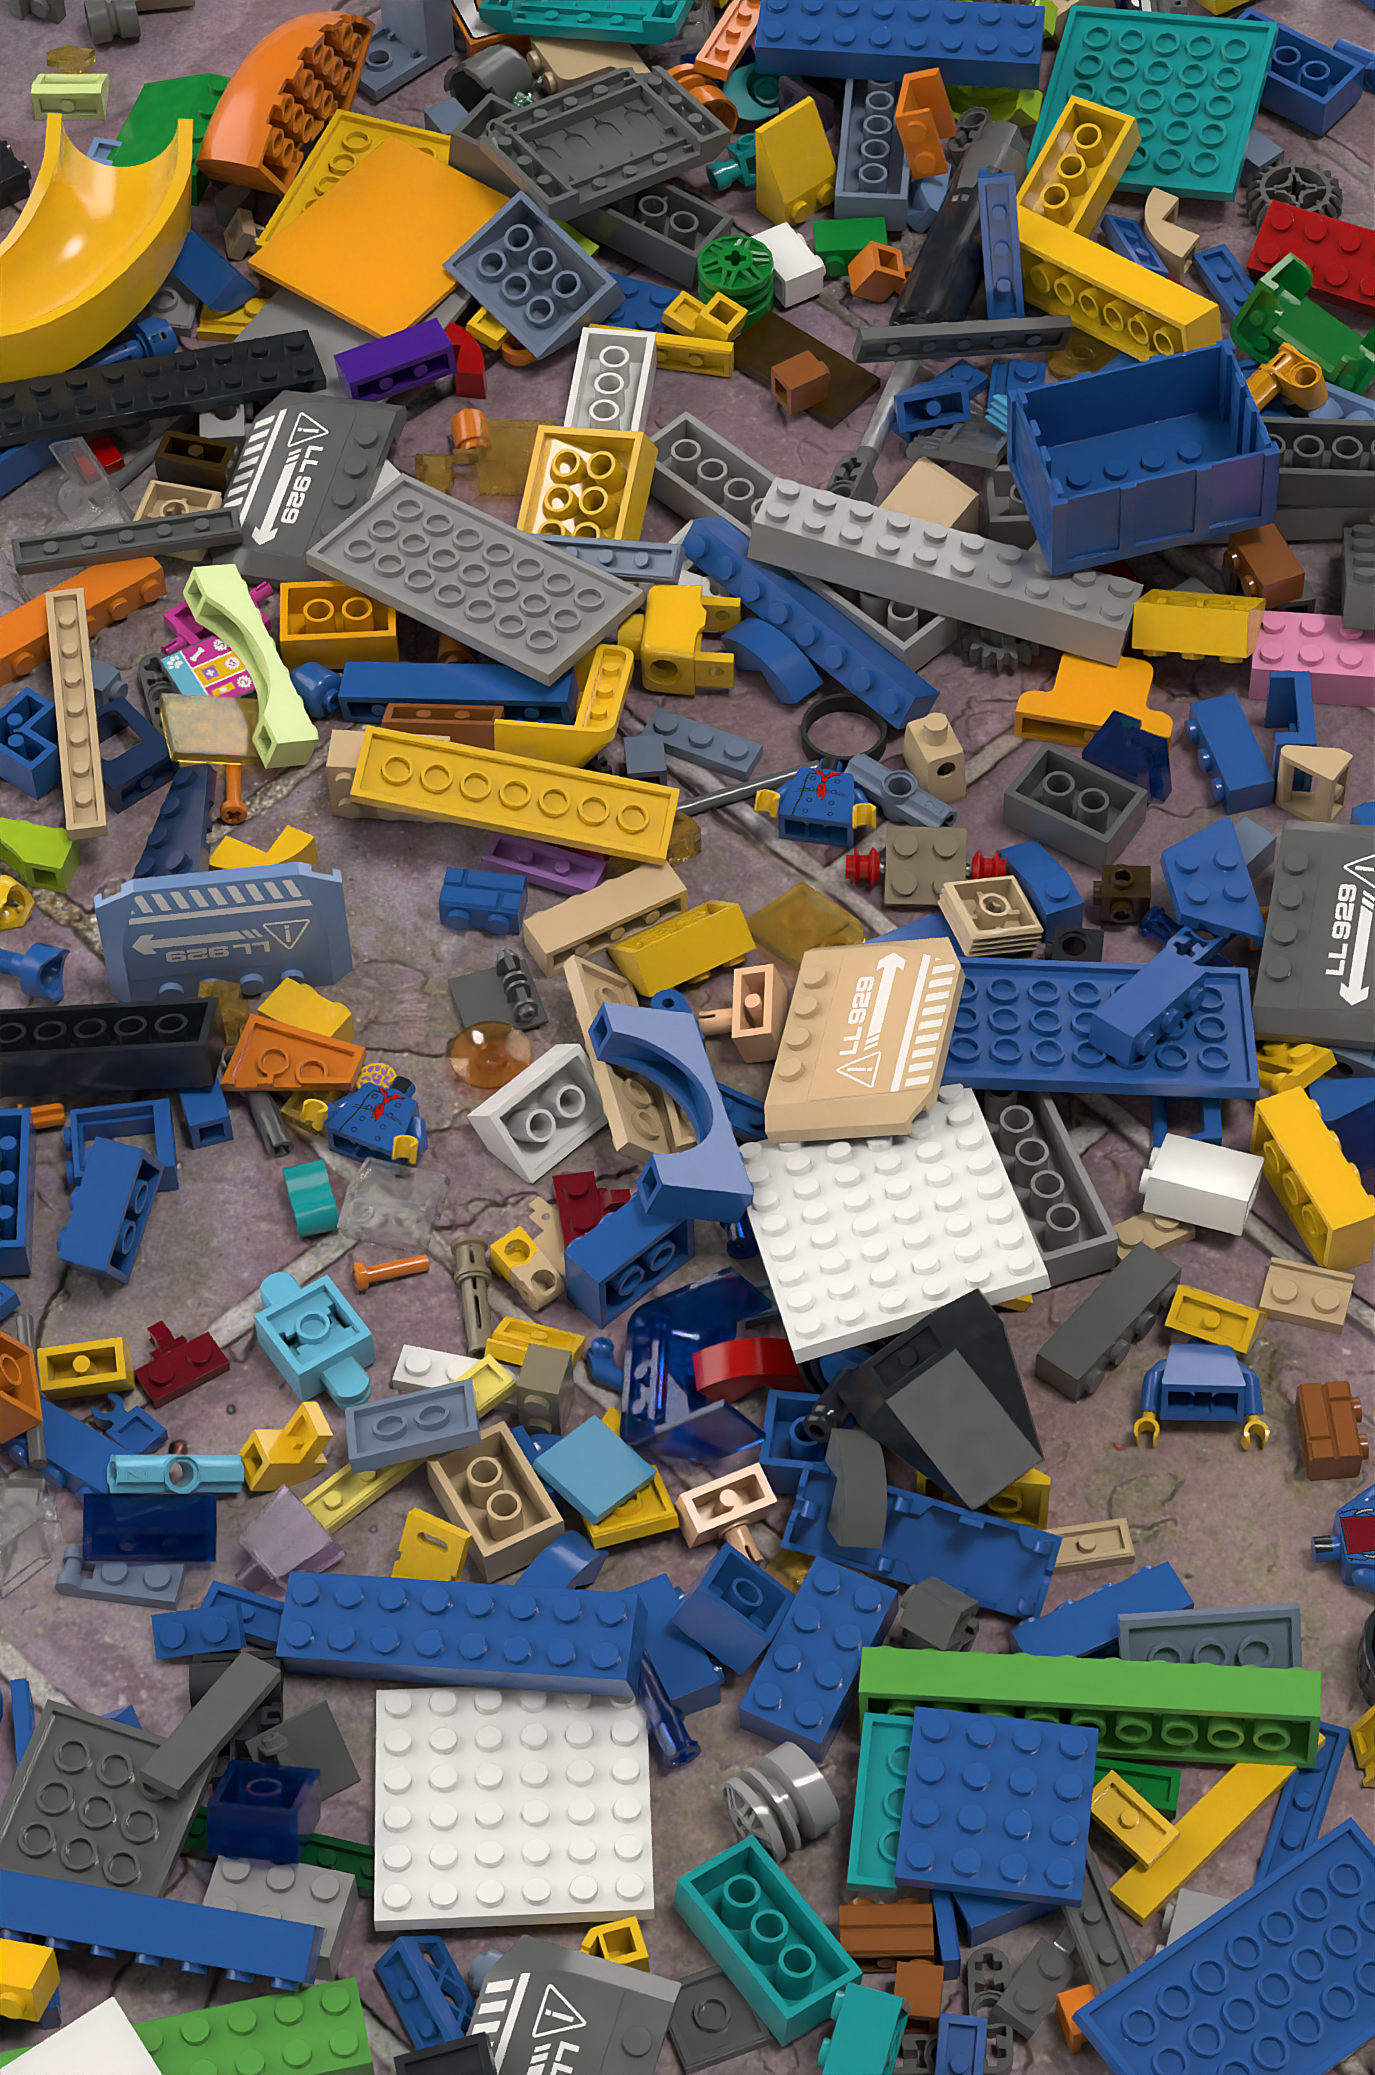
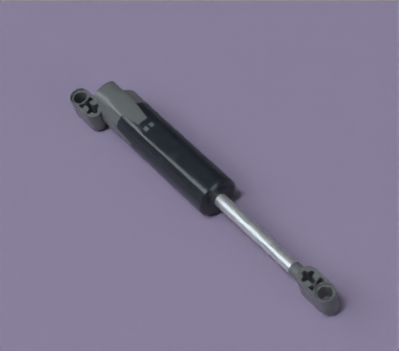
[825,107,1028,505]

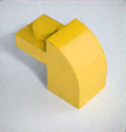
[661,290,748,342]
[238,1401,333,1491]

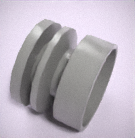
[721,1741,840,1864]

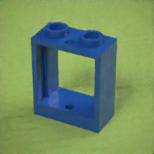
[63,1098,179,1192]

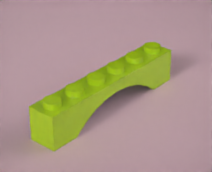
[0,817,82,893]

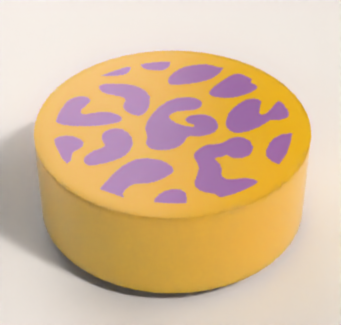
[356,1063,397,1091]

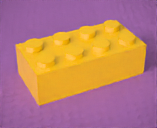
[1016,95,1142,239]
[1250,1086,1375,1272]

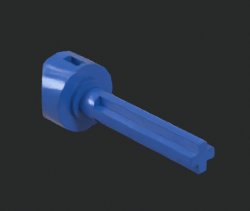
[65,317,178,372]
[0,942,71,1002]

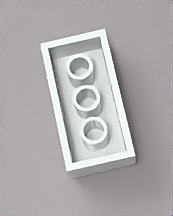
[563,327,657,433]

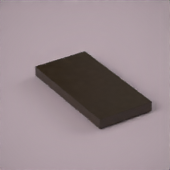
[732,310,881,428]

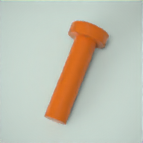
[220,761,247,824]
[352,1254,430,1291]

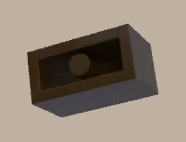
[154,430,239,500]

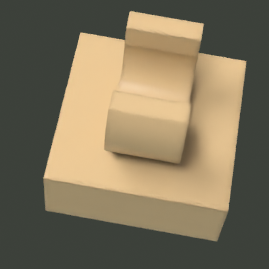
[224,208,264,261]

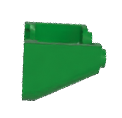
[1230,252,1375,397]

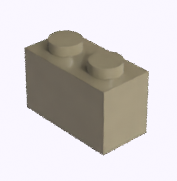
[516,1343,575,1437]

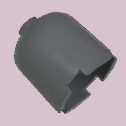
[444,44,533,113]

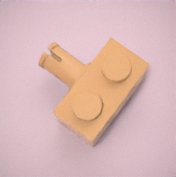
[698,964,787,1064]
[674,1462,777,1566]

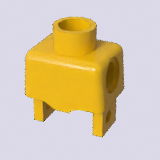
[617,585,741,696]

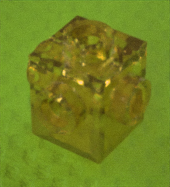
[191,980,250,1046]

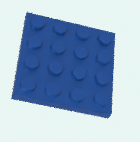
[894,1706,1099,1908]

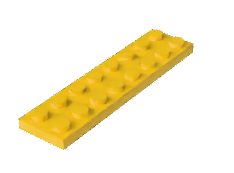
[350,725,680,866]

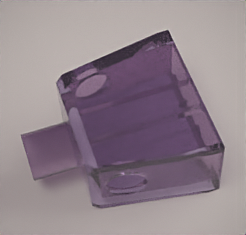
[235,1484,347,1593]

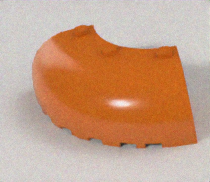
[195,11,376,196]

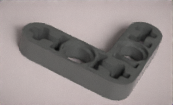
[893,1947,1014,2075]

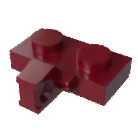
[552,1171,631,1252]
[133,1320,230,1409]

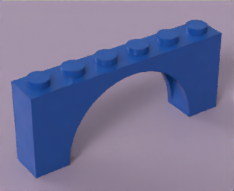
[588,1002,754,1224]

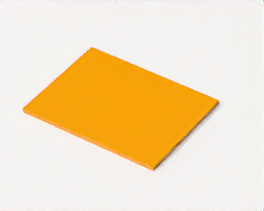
[247,135,511,339]

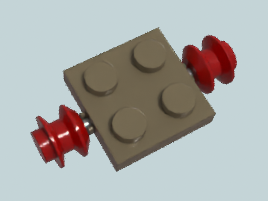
[845,826,1006,909]

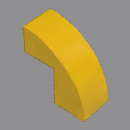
[209,825,318,871]

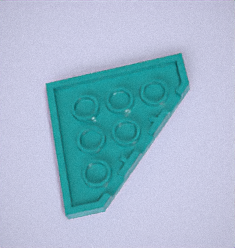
[847,1712,914,1895]

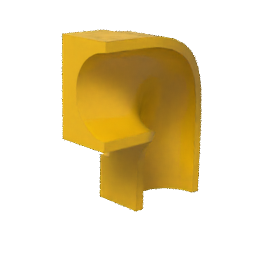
[0,113,193,383]

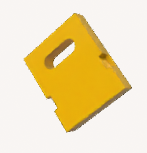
[391,1507,473,1582]

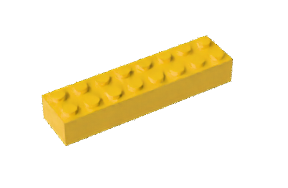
[1017,205,1223,362]

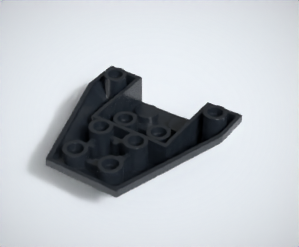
[838,1288,1045,1512]

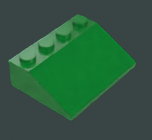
[106,73,231,207]

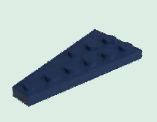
[102,763,217,951]

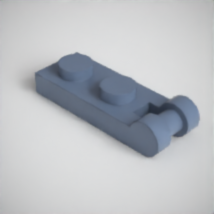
[55,1545,187,1611]

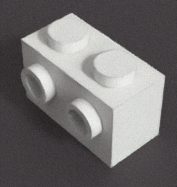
[751,222,826,308]

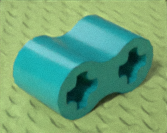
[282,1159,341,1238]

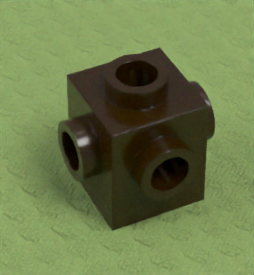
[1093,864,1151,923]

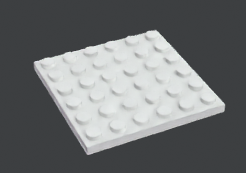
[374,1679,655,1931]

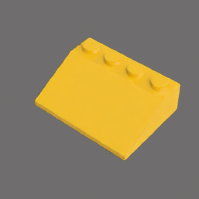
[517,425,658,582]

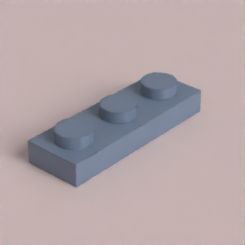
[640,707,763,782]

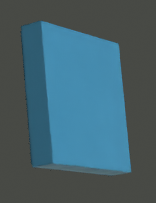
[532,1415,657,1525]

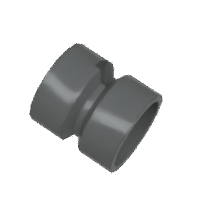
[84,0,141,46]

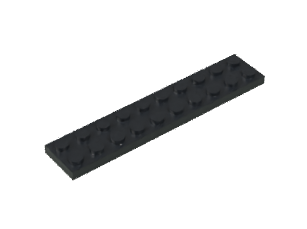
[0,330,326,447]

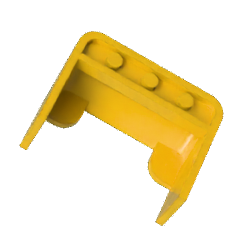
[494,644,634,769]

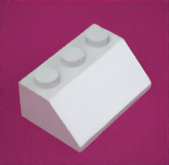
[467,1044,608,1184]

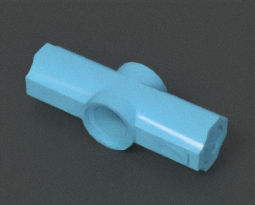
[107,1454,244,1494]

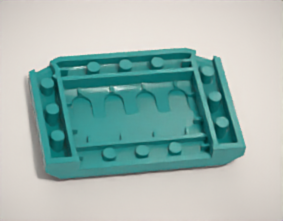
[478,0,695,45]

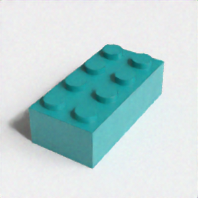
[673,1834,863,2047]

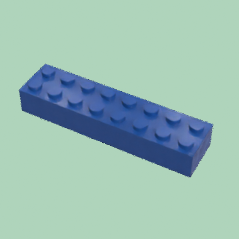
[755,0,1045,90]
[275,1571,648,1697]

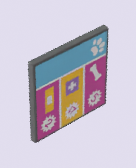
[158,635,257,720]

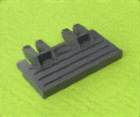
[905,413,1007,469]

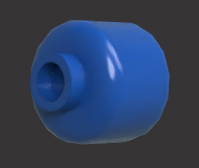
[290,661,342,719]

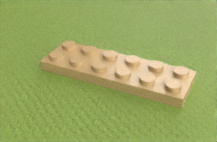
[563,954,678,1164]

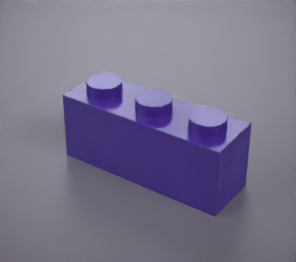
[333,318,458,402]

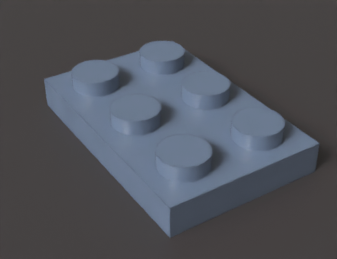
[345,1378,482,1474]

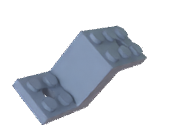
[358,0,455,102]

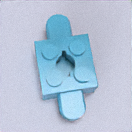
[254,1272,376,1411]

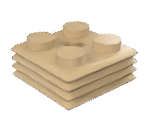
[133,480,222,562]
[937,875,1044,957]

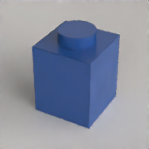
[178,1077,234,1150]

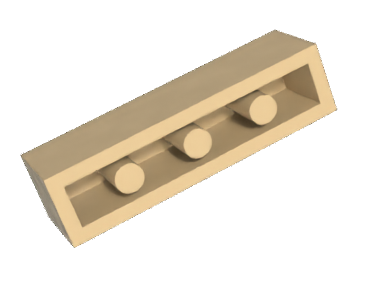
[523,860,688,978]

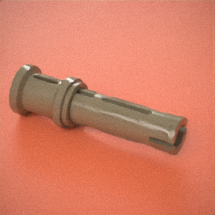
[450,1234,492,1360]

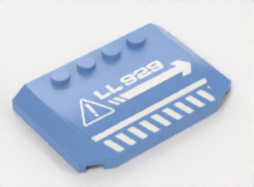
[94,862,353,1002]

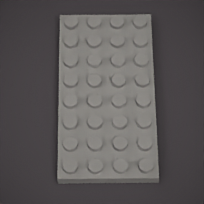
[306,473,644,686]

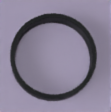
[801,693,887,772]

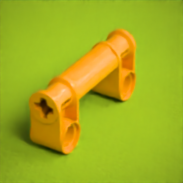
[1246,343,1328,412]

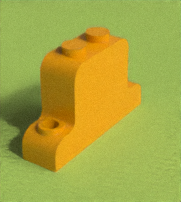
[1014,652,1173,763]

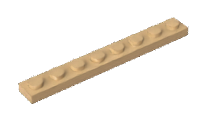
[45,587,108,840]

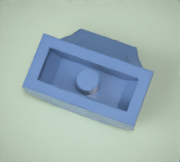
[907,162,951,234]

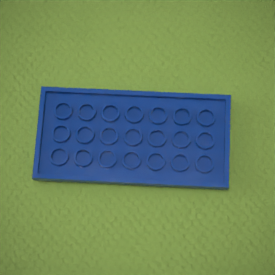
[940,957,1260,1099]
[1071,1817,1375,2075]

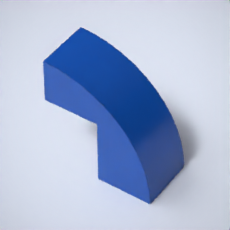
[720,617,823,704]
[515,1530,609,1589]

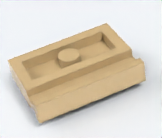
[1259,1257,1355,1334]

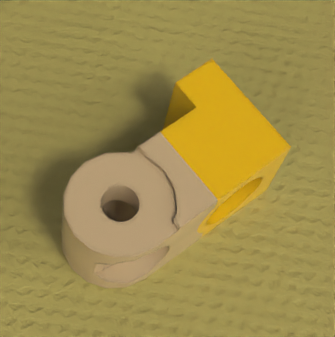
[489,1226,565,1311]

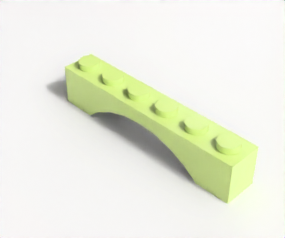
[183,564,319,769]

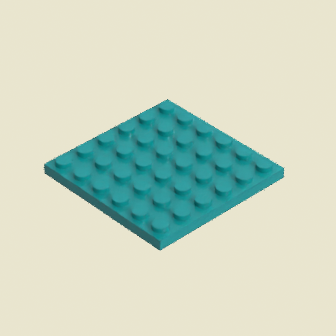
[1026,5,1279,202]

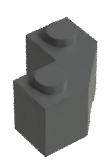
[898,1576,979,1652]

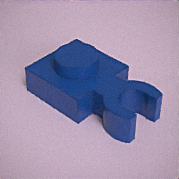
[91,1392,168,1455]

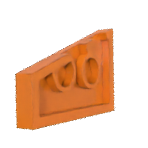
[220,1013,367,1091]

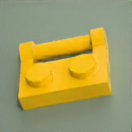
[1256,1041,1337,1095]

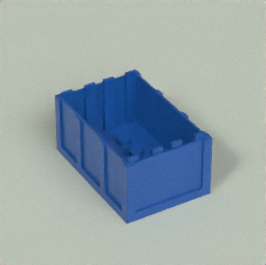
[1007,338,1281,576]

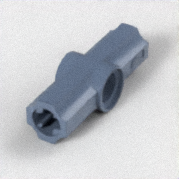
[844,753,957,827]

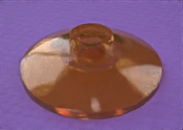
[449,1021,532,1090]

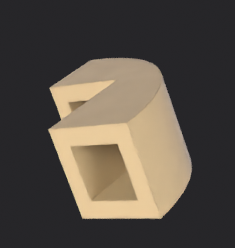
[1143,188,1200,282]

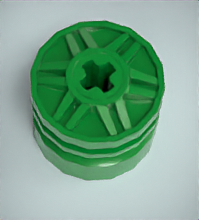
[697,235,774,333]

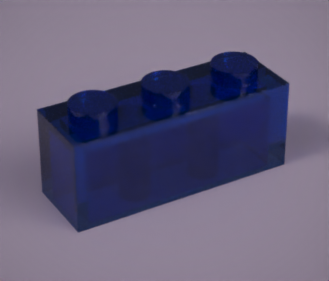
[83,1493,217,1562]

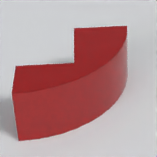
[444,322,487,400]
[692,1337,809,1405]

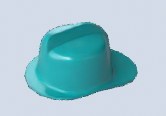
[722,62,803,121]

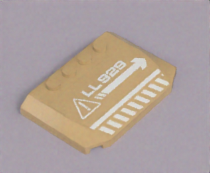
[764,937,965,1143]

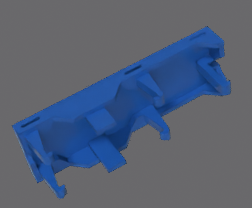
[780,1461,1063,1619]

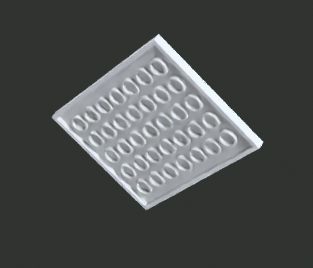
[738,1084,1051,1364]

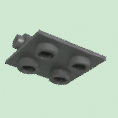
[448,949,549,1044]
[245,1700,361,1822]

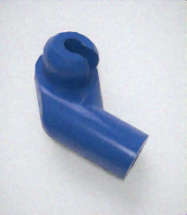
[586,1337,636,1395]

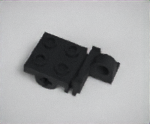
[189,1650,284,1800]

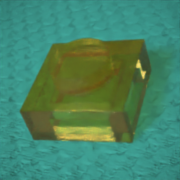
[46,44,95,74]

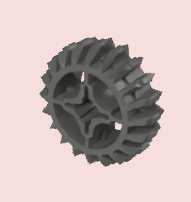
[1245,159,1343,232]

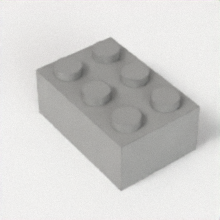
[202,1846,359,1982]

